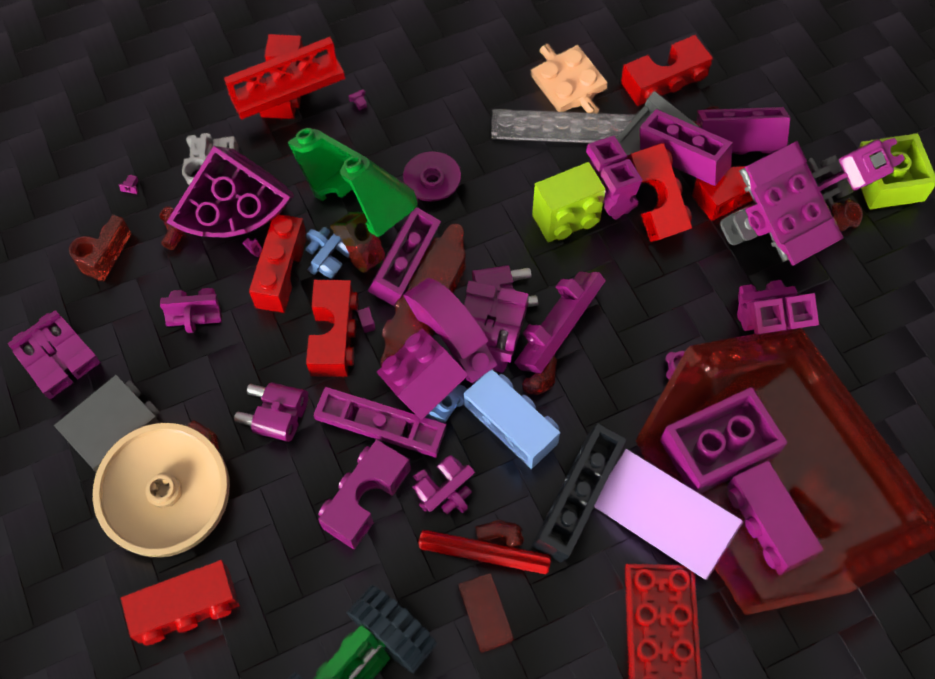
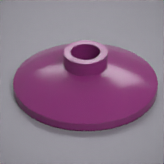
[403,151,461,202]

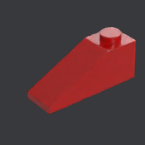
[692,166,753,221]

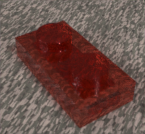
[458,573,513,653]

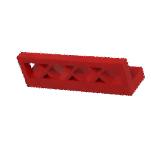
[224,37,345,120]

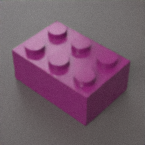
[660,387,788,494]

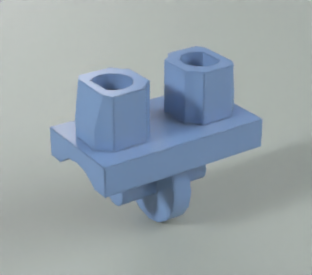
[306,227,358,279]

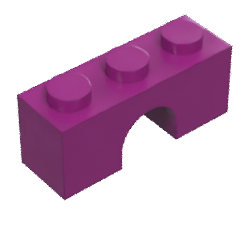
[318,439,411,550]

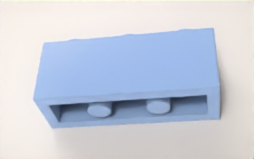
[464,369,560,469]

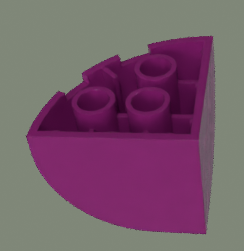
[167,146,294,238]

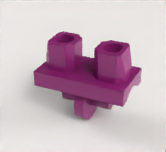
[160,288,222,333]
[413,455,475,514]

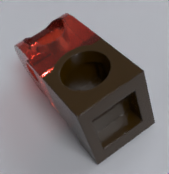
[330,212,385,273]

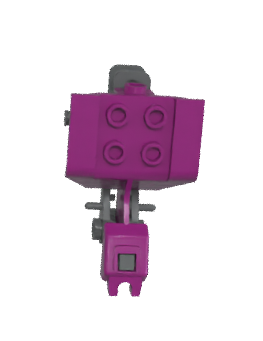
[720,138,905,266]

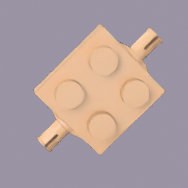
[531,44,607,117]

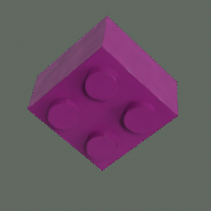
[377,328,468,420]

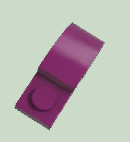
[403,278,497,383]

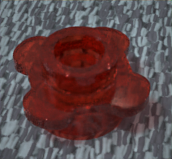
[832,199,863,231]

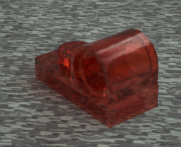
[69,215,131,281]

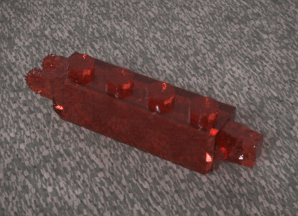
[381,224,466,367]

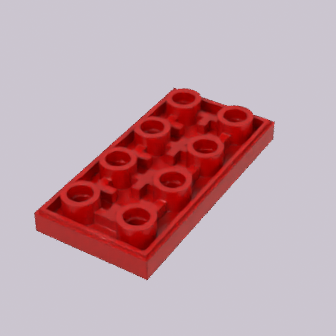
[625,564,702,679]

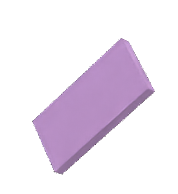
[594,449,743,580]

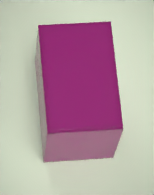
[357,307,376,333]

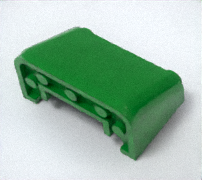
[288,128,418,237]

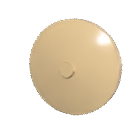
[93,423,230,557]

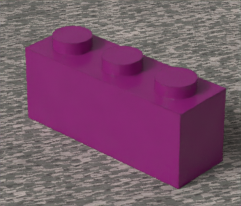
[697,107,791,155]
[640,109,733,186]
[368,207,441,306]
[727,461,824,576]

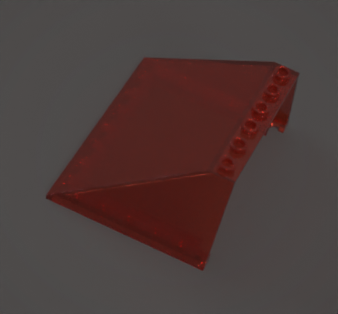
[636,328,935,615]

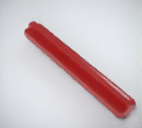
[419,530,551,574]

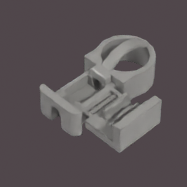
[182,133,238,185]

